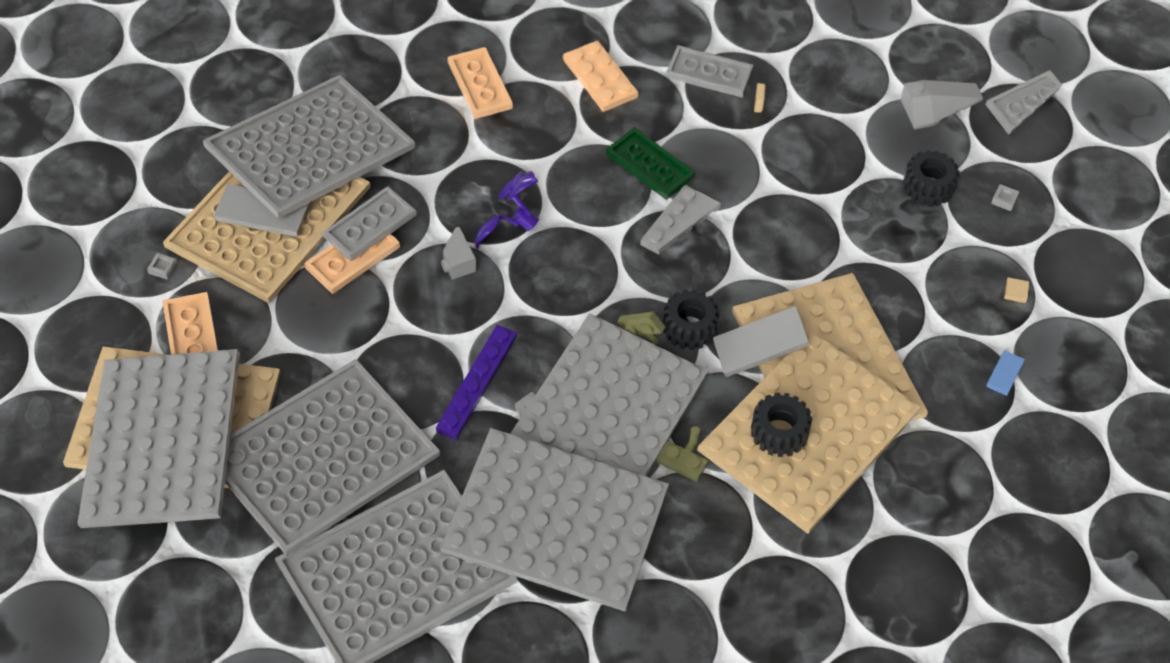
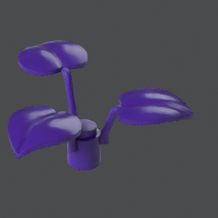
[475,171,539,249]

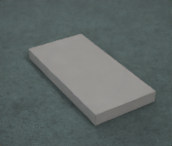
[666,45,754,98]
[214,184,310,237]
[322,186,417,262]
[713,306,810,377]

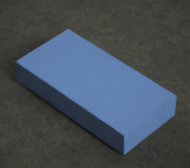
[986,350,1025,396]

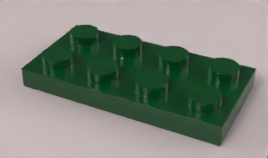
[606,127,695,200]

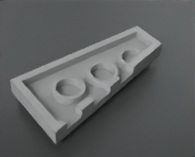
[985,70,1062,135]
[640,185,721,255]

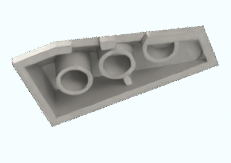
[901,80,983,129]

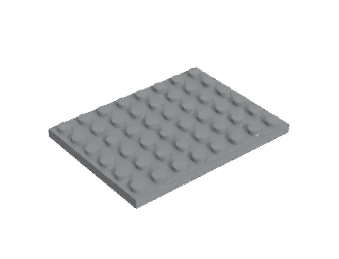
[203,75,415,219]
[510,313,708,477]
[77,349,240,528]
[225,359,440,556]
[441,428,669,612]
[275,470,517,663]

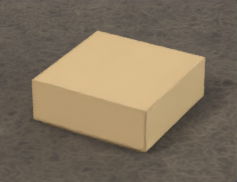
[754,83,765,112]
[1004,278,1029,303]

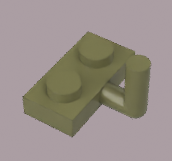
[617,312,665,346]
[656,426,708,482]

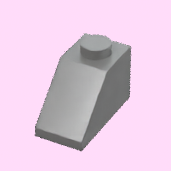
[441,227,476,279]

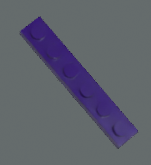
[436,325,517,440]

